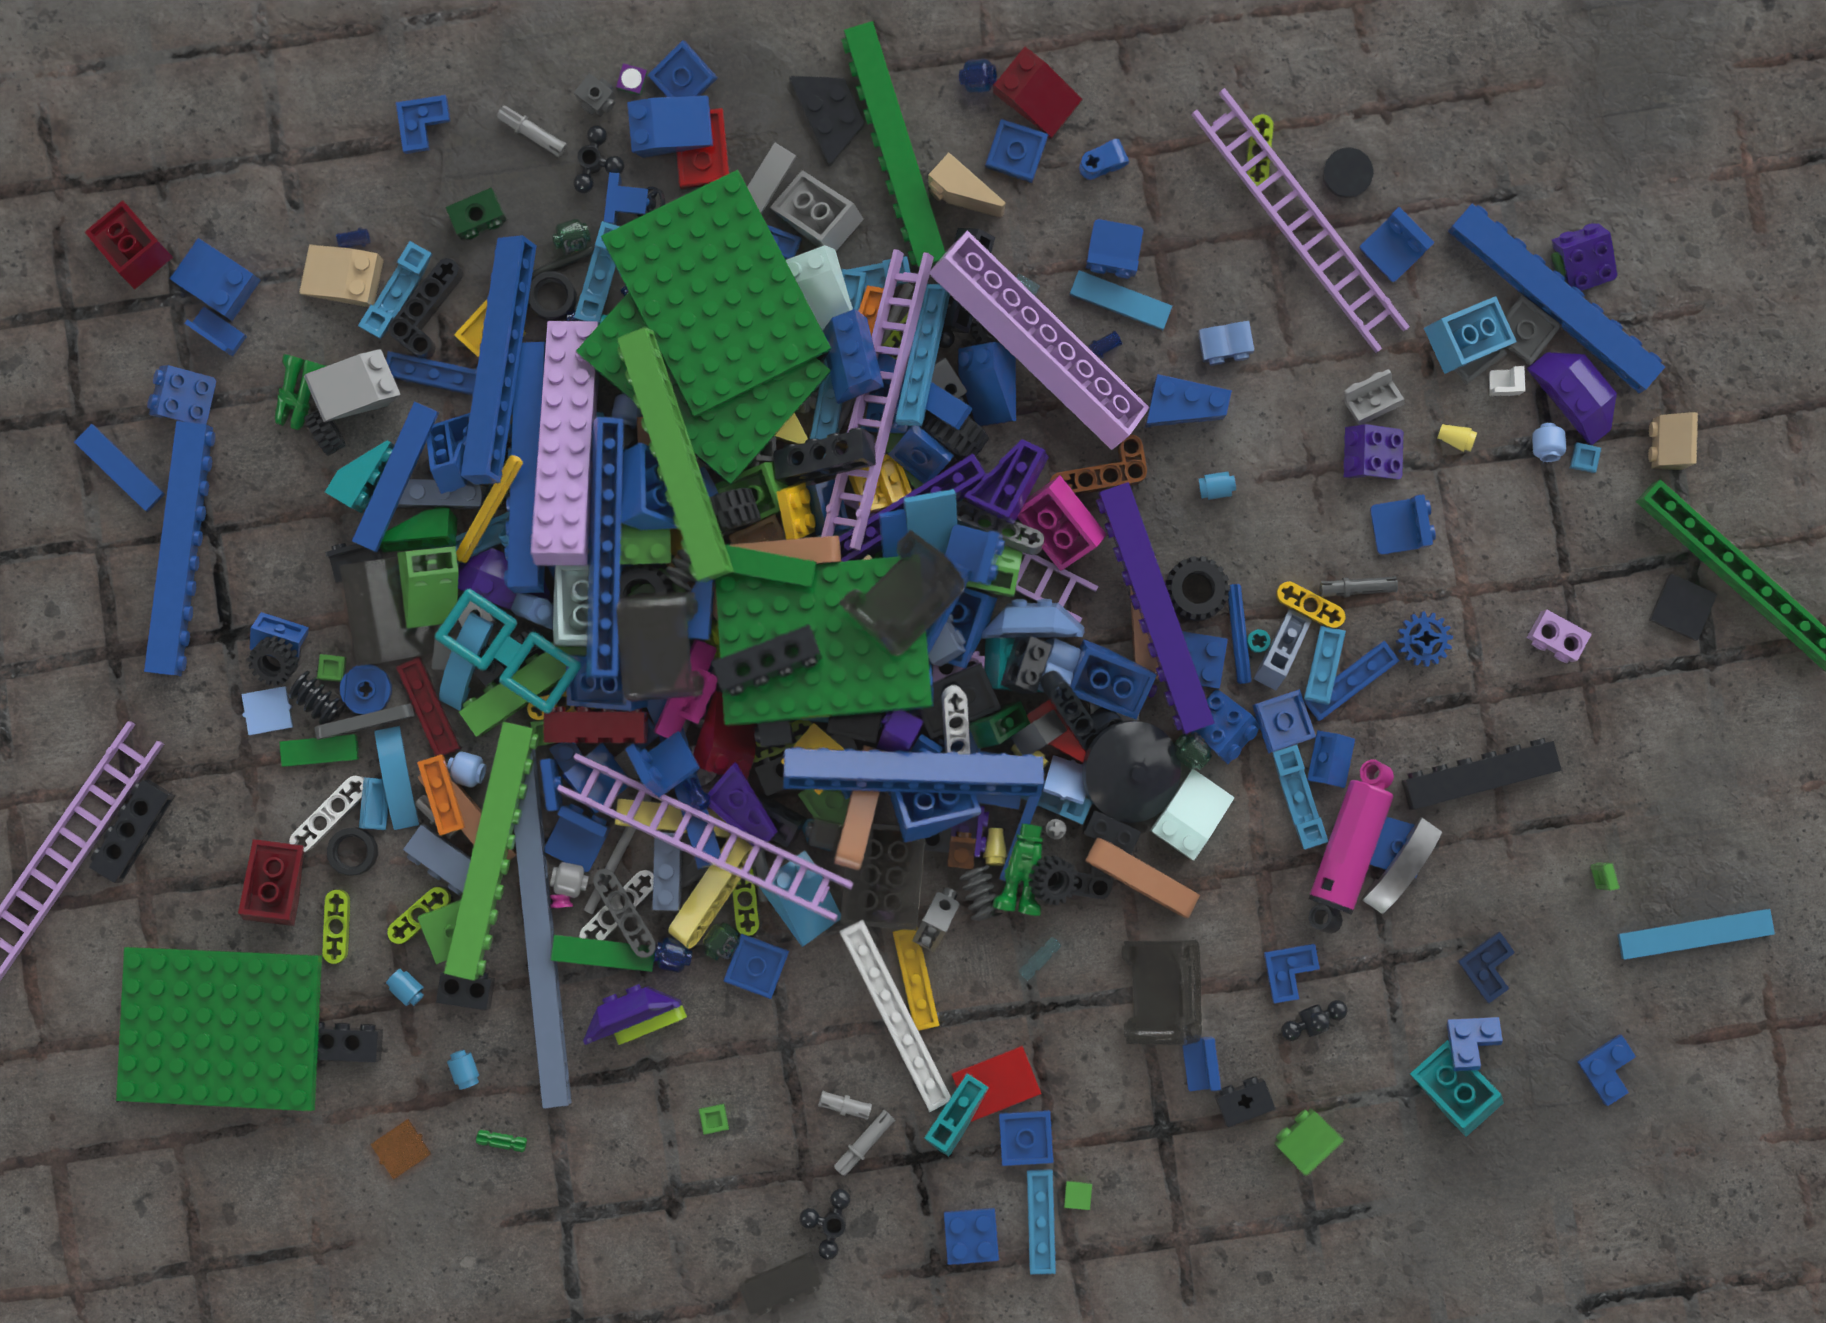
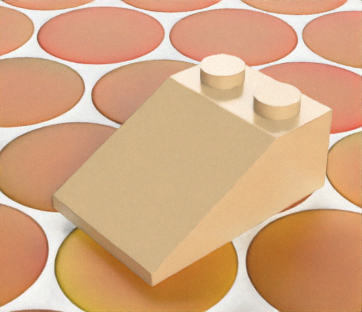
[928,153,1006,218]
[299,245,384,307]

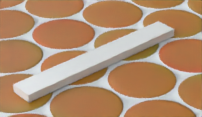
[840,920,951,1112]

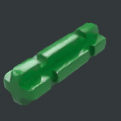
[476,1130,527,1152]

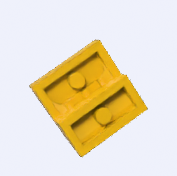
[848,454,912,514]

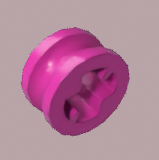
[550,894,573,908]

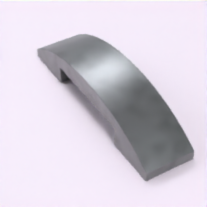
[1361,817,1442,914]

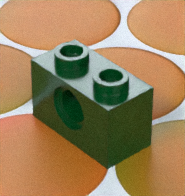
[445,187,507,240]
[969,701,1030,749]

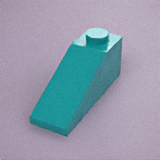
[925,1073,989,1157]

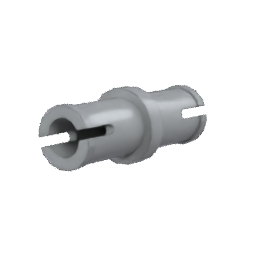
[818,1090,872,1120]

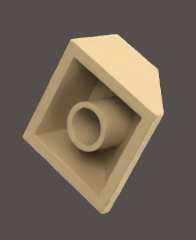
[1648,412,1698,470]

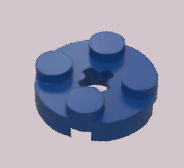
[340,664,392,715]

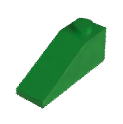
[379,507,457,552]

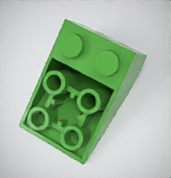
[965,519,1023,598]
[397,546,458,628]

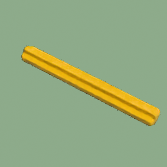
[456,455,523,563]

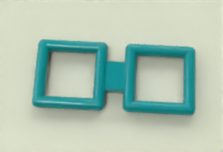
[435,589,581,714]

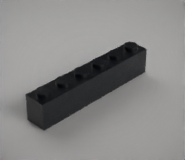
[1401,738,1562,810]

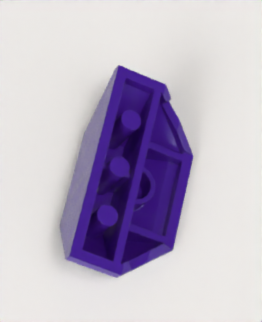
[1526,352,1617,446]
[458,548,554,611]
[583,984,682,1045]

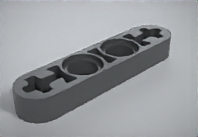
[956,501,1044,555]
[314,704,415,740]
[593,869,656,958]

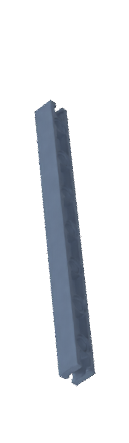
[514,749,572,1108]

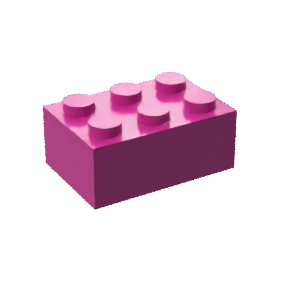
[1018,475,1107,571]

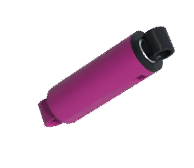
[1308,759,1394,934]

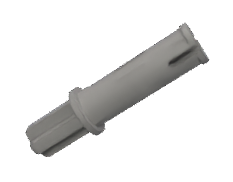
[497,106,567,158]
[834,1109,896,1176]

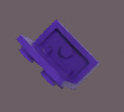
[1551,223,1617,291]
[1344,424,1403,479]

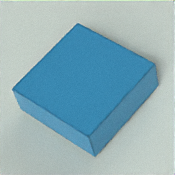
[1570,442,1601,473]

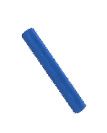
[1228,584,1252,684]

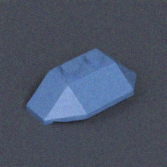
[982,599,1085,638]

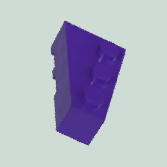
[964,439,1049,524]
[876,710,924,752]

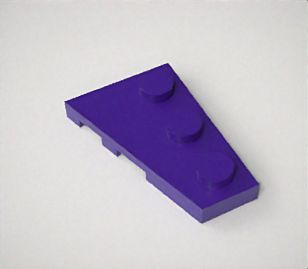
[702,762,778,852]

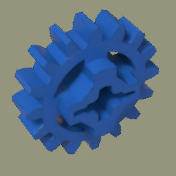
[1396,611,1453,667]

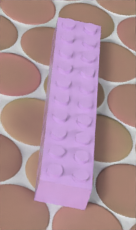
[929,231,1150,450]
[531,321,599,566]

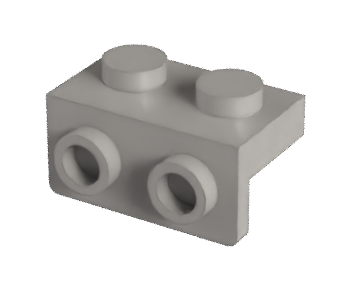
[1344,369,1404,425]

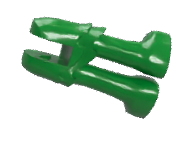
[275,354,326,430]

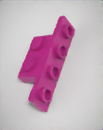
[654,639,718,738]

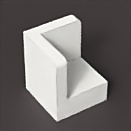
[1489,366,1525,396]

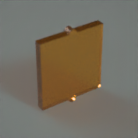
[370,1119,431,1179]

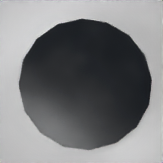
[1323,147,1374,198]

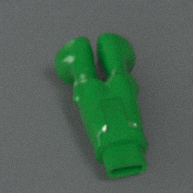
[993,823,1043,916]

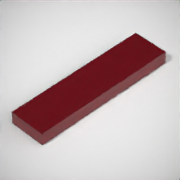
[396,657,461,756]

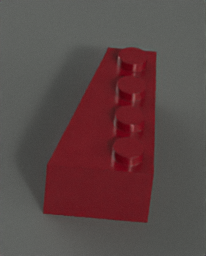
[544,707,648,743]

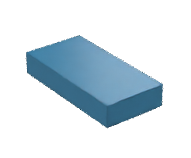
[359,777,388,830]

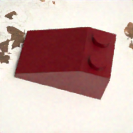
[993,46,1083,139]
[85,200,173,290]
[693,690,757,780]
[238,839,304,926]

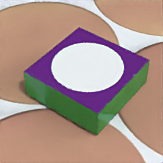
[616,63,648,96]

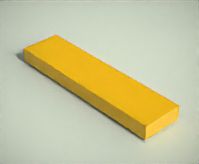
[893,926,940,1031]

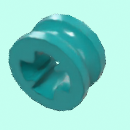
[1247,629,1271,653]

